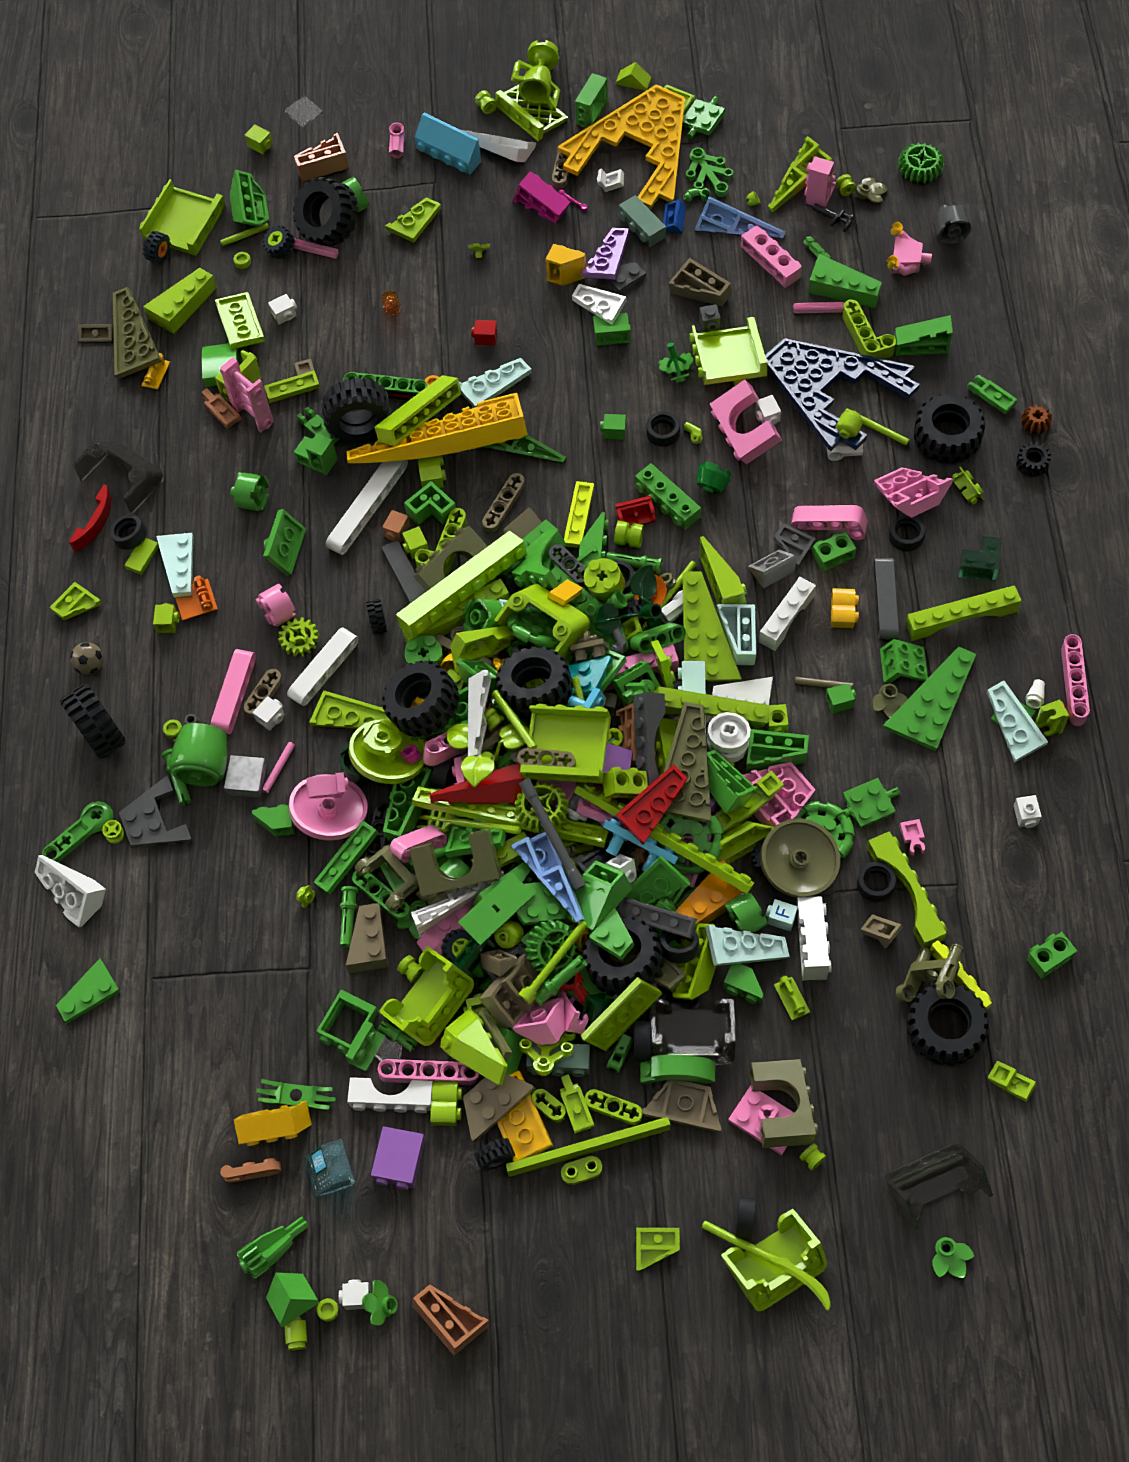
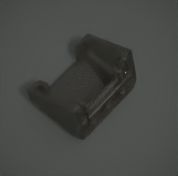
[651,998,736,1064]

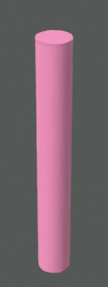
[262,742,295,794]

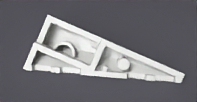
[462,130,536,162]
[468,670,491,757]
[411,871,504,935]

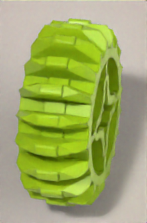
[515,780,569,833]

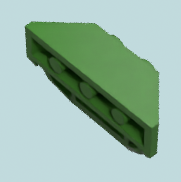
[229,170,269,227]

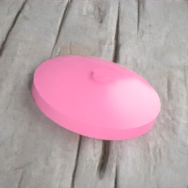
[289,774,368,840]

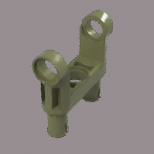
[355,835,419,911]
[896,944,964,1003]

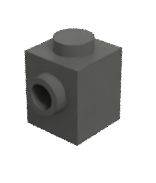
[699,304,721,333]

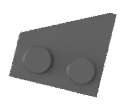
[774,523,816,568]

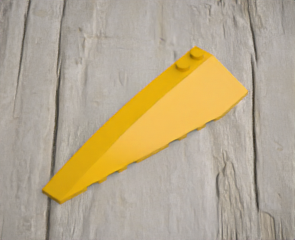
[346,393,528,463]

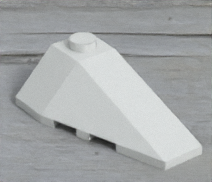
[35,855,106,927]

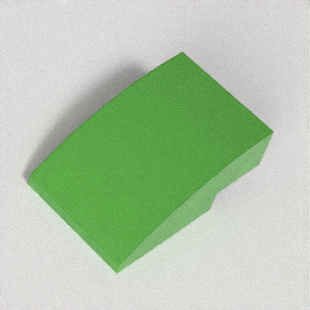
[202,343,239,387]

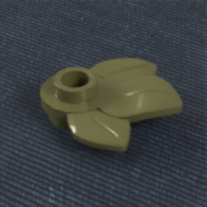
[856,177,888,203]
[872,684,908,719]

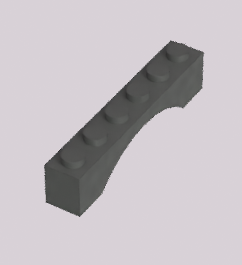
[633,692,665,786]

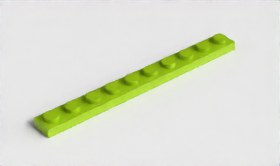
[574,782,754,894]
[412,786,609,848]

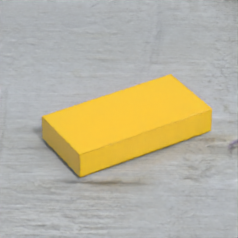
[548,579,583,606]

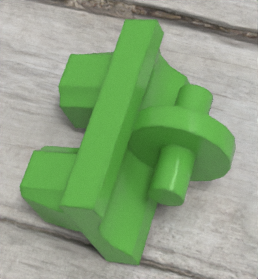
[621,679,655,705]

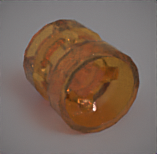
[381,290,400,315]

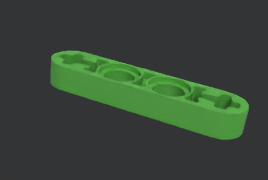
[352,871,412,922]

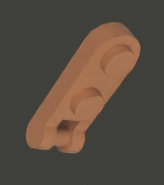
[220,1158,281,1183]

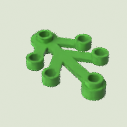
[686,147,733,198]

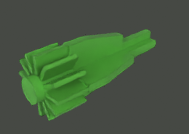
[237,1216,308,1279]

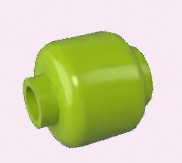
[836,410,863,439]
[494,920,524,949]

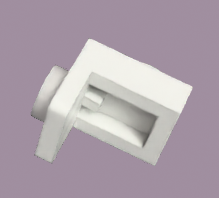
[597,169,624,192]

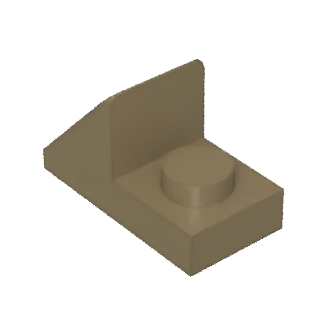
[861,914,903,949]

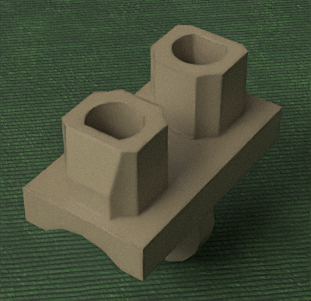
[570,631,609,663]

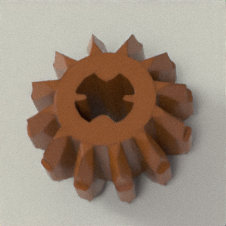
[1021,404,1052,435]

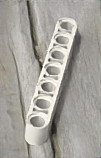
[325,460,408,555]

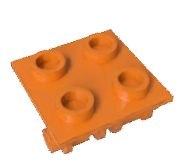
[175,576,218,621]

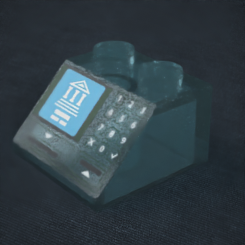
[304,1138,356,1198]

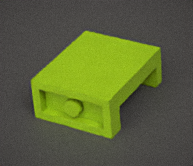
[215,350,262,404]

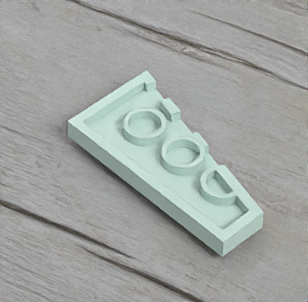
[459,358,532,408]
[156,533,194,597]
[987,681,1048,763]
[705,925,790,966]

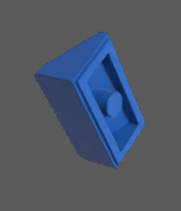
[663,199,686,233]

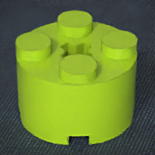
[584,558,625,602]

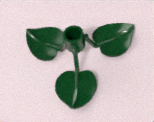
[594,565,664,640]

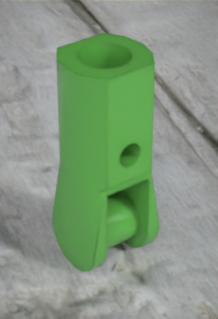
[607,1034,634,1073]

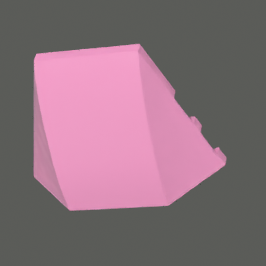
[874,468,953,518]
[743,762,815,827]

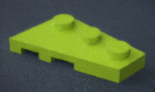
[385,197,441,243]

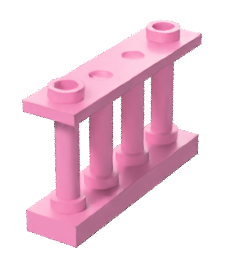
[220,357,274,433]

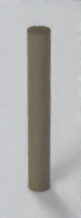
[795,677,853,689]

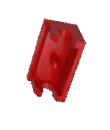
[615,496,656,525]

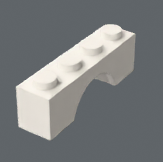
[759,577,816,651]
[347,1078,433,1113]

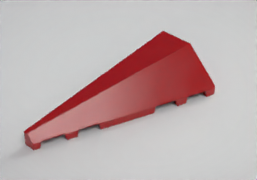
[429,763,531,805]

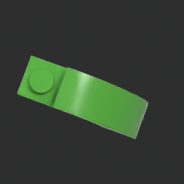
[640,1054,715,1085]

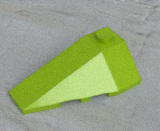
[440,1010,508,1085]

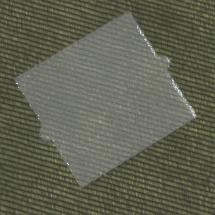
[284,96,323,128]

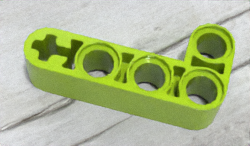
[842,299,896,359]
[415,508,467,576]

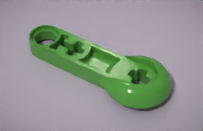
[42,801,114,863]

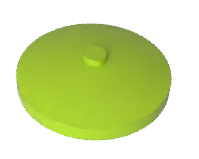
[349,719,425,784]

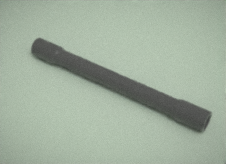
[519,778,586,891]

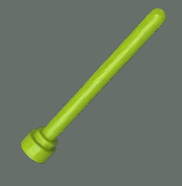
[518,921,587,1005]

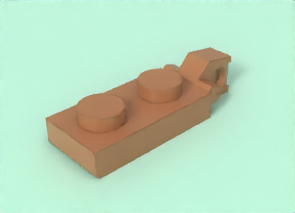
[201,388,241,429]

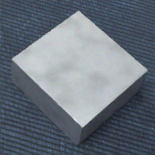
[224,755,267,798]

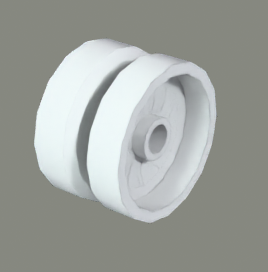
[706,712,751,763]

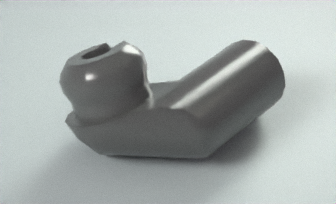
[610,629,627,655]

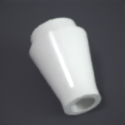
[1025,680,1045,709]

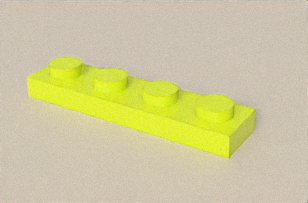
[564,481,594,548]
[930,940,992,1010]

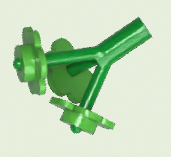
[659,342,694,383]

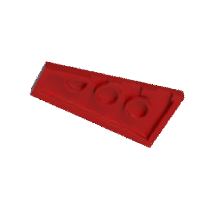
[615,764,688,845]

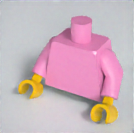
[887,222,932,276]

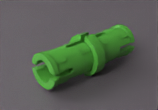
[377,1019,418,1052]

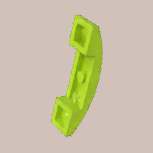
[713,770,784,833]

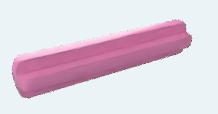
[293,238,339,259]
[793,302,844,314]

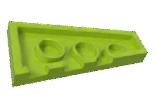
[309,690,390,729]

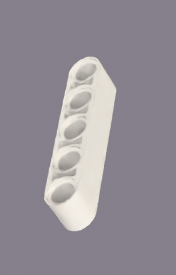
[287,628,359,706]

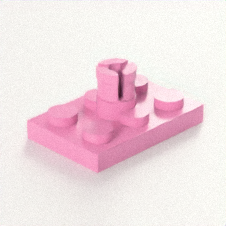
[728,1085,794,1155]

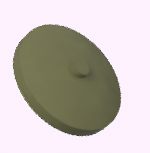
[760,819,840,898]

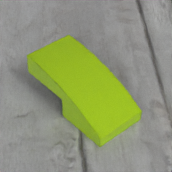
[988,1061,1036,1102]

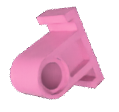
[306,772,348,799]

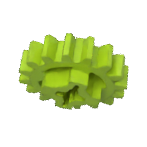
[278,617,319,657]

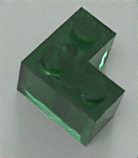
[958,536,1002,581]

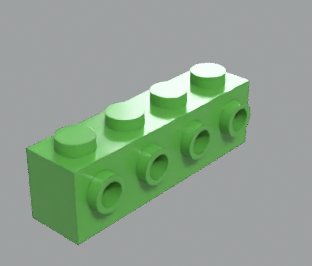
[635,463,701,530]

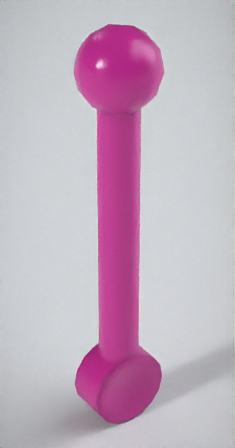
[559,190,587,211]

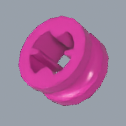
[401,745,421,764]

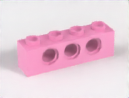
[741,225,802,288]

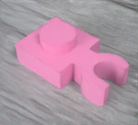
[899,819,925,855]

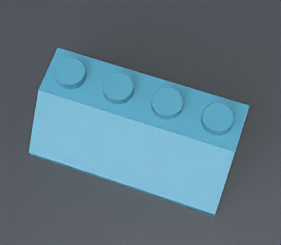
[415,112,481,175]

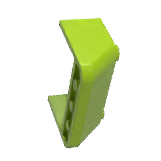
[494,584,590,661]

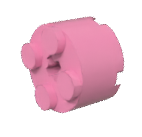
[256,584,297,627]

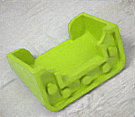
[378,946,474,1046]
[721,1209,827,1311]

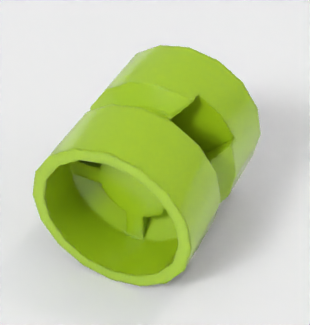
[614,521,644,548]

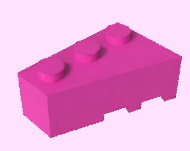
[513,171,570,224]

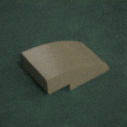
[480,954,544,1029]

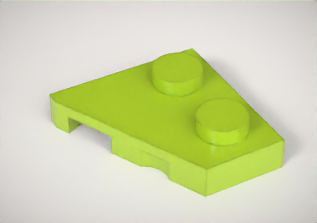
[50,582,102,620]

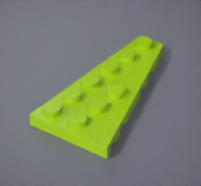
[683,571,742,682]

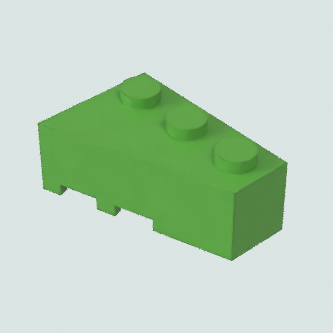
[707,750,757,813]

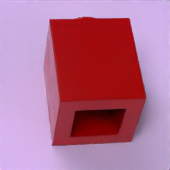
[471,320,497,345]

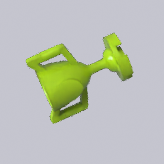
[511,40,560,110]

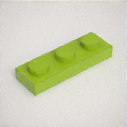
[264,371,320,403]

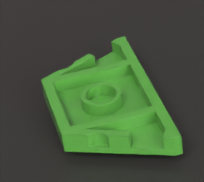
[516,882,574,926]

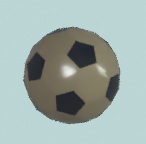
[70,642,104,675]

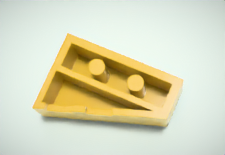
[234,1100,312,1146]

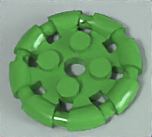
[506,607,560,649]
[794,801,855,859]
[655,814,723,875]

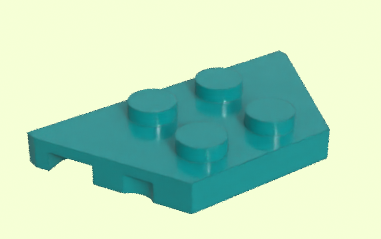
[543,655,613,697]

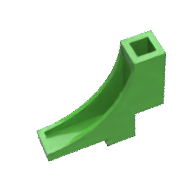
[511,528,567,589]

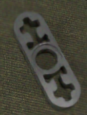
[549,544,586,586]

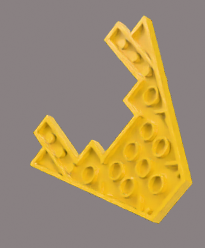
[558,85,685,210]

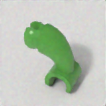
[683,188,710,202]

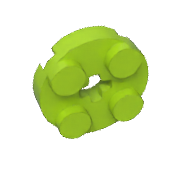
[362,721,402,758]

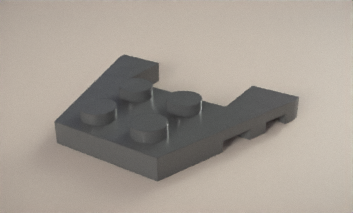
[119,776,193,848]

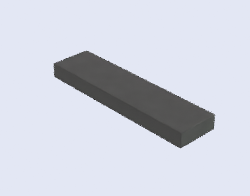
[381,540,425,603]
[616,897,697,939]

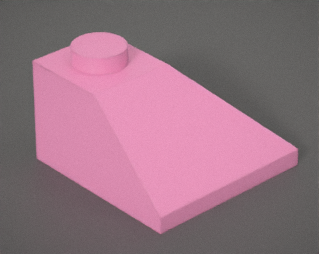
[513,997,565,1045]

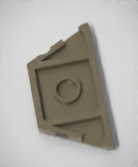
[463,1074,536,1142]
[642,1080,721,1133]

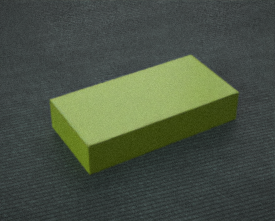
[124,538,159,575]

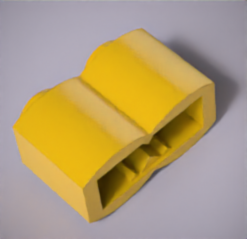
[831,588,859,629]

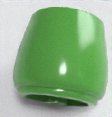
[169,723,227,787]

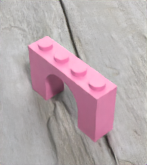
[710,380,782,465]

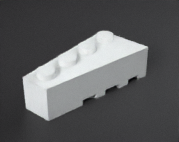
[796,896,831,981]

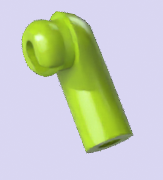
[683,422,703,444]

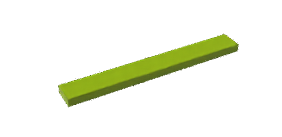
[506,1117,670,1177]

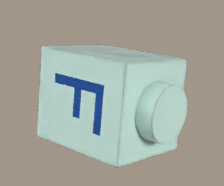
[766,899,798,931]

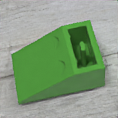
[565,861,632,931]

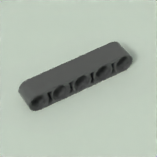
[873,558,899,640]

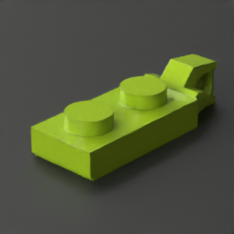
[560,1074,595,1134]

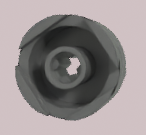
[932,205,972,245]

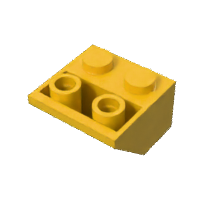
[545,244,586,286]

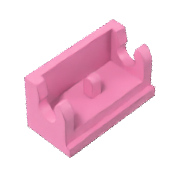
[557,990,589,1034]

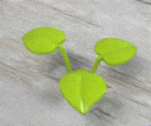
[447,723,530,788]

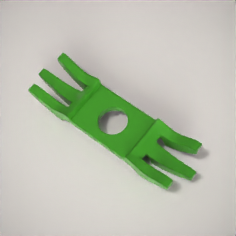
[256,1079,336,1110]

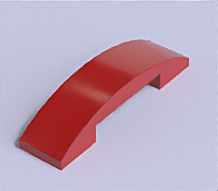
[69,485,111,552]

